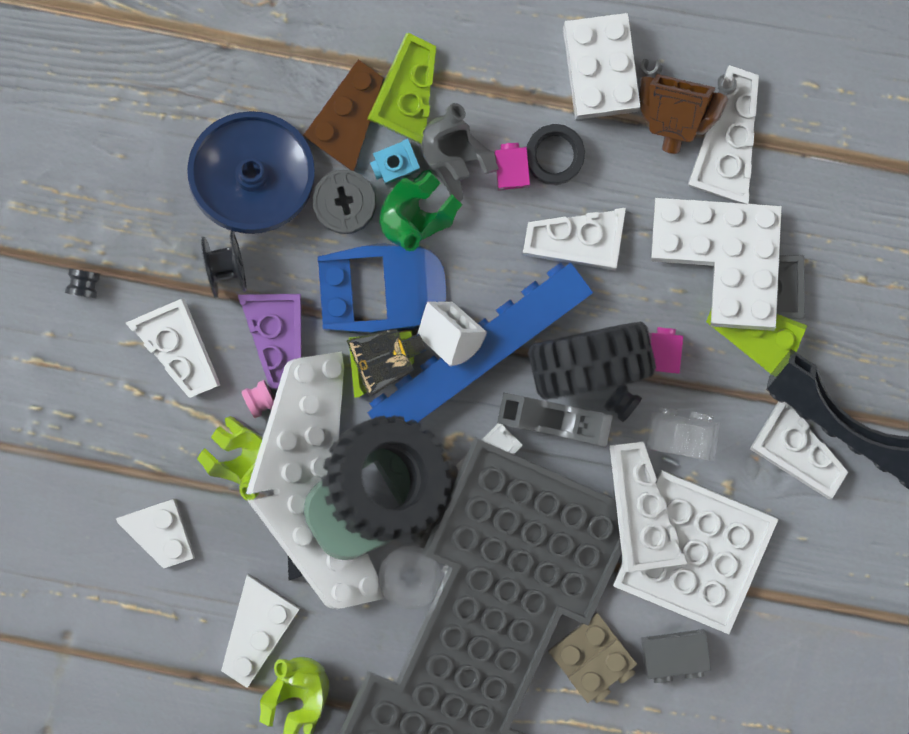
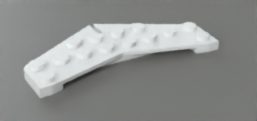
[246,351,383,609]

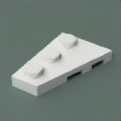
[522,208,626,271]
[126,298,220,398]

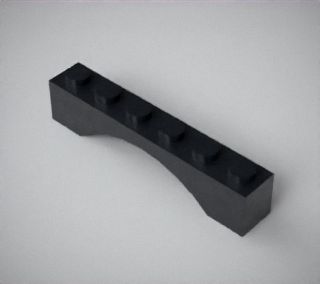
[766,349,909,489]

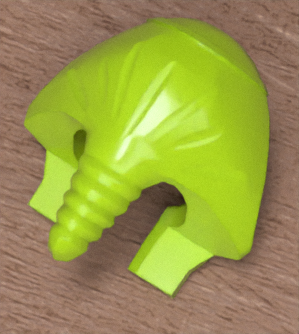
[197,416,263,501]
[259,657,329,734]

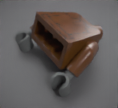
[639,58,737,154]

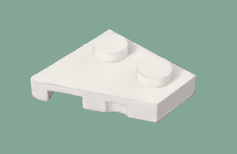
[116,498,195,568]

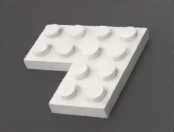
[651,198,782,331]

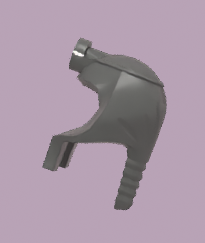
[422,103,499,202]

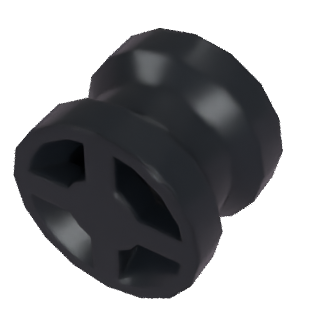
[65,268,100,298]
[603,384,642,422]

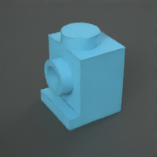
[370,139,420,184]

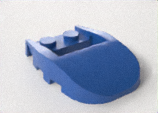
[317,243,446,334]

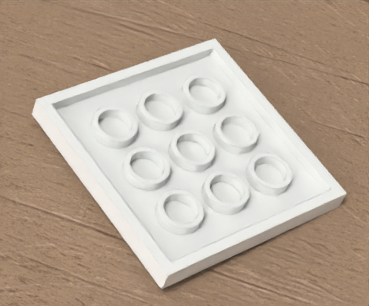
[613,470,778,634]

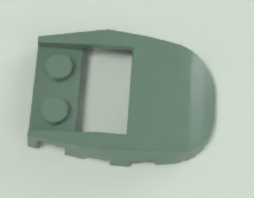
[304,449,410,560]

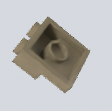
[548,612,637,703]

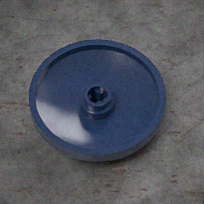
[187,111,315,234]

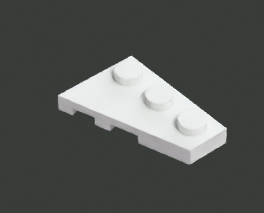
[750,402,848,499]
[221,574,300,688]

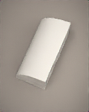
[417,302,486,366]

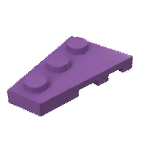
[238,294,302,389]

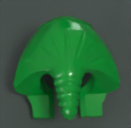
[379,169,463,252]

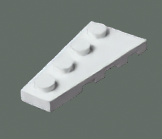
[687,65,759,205]
[610,442,687,572]

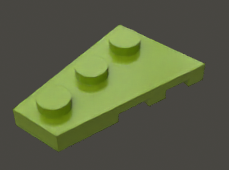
[368,33,436,145]
[706,308,807,374]

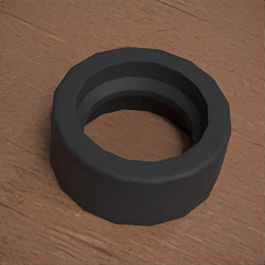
[526,124,585,185]

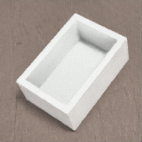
[563,13,640,120]

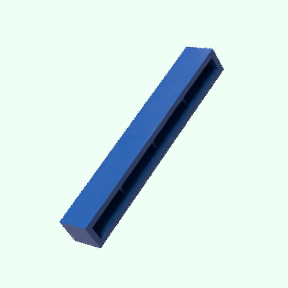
[367,262,593,422]

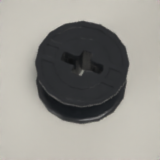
[201,231,247,298]

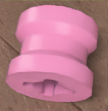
[241,380,275,419]

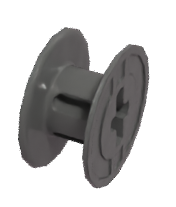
[313,170,376,234]

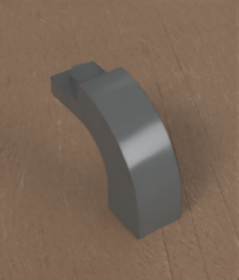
[497,392,613,447]

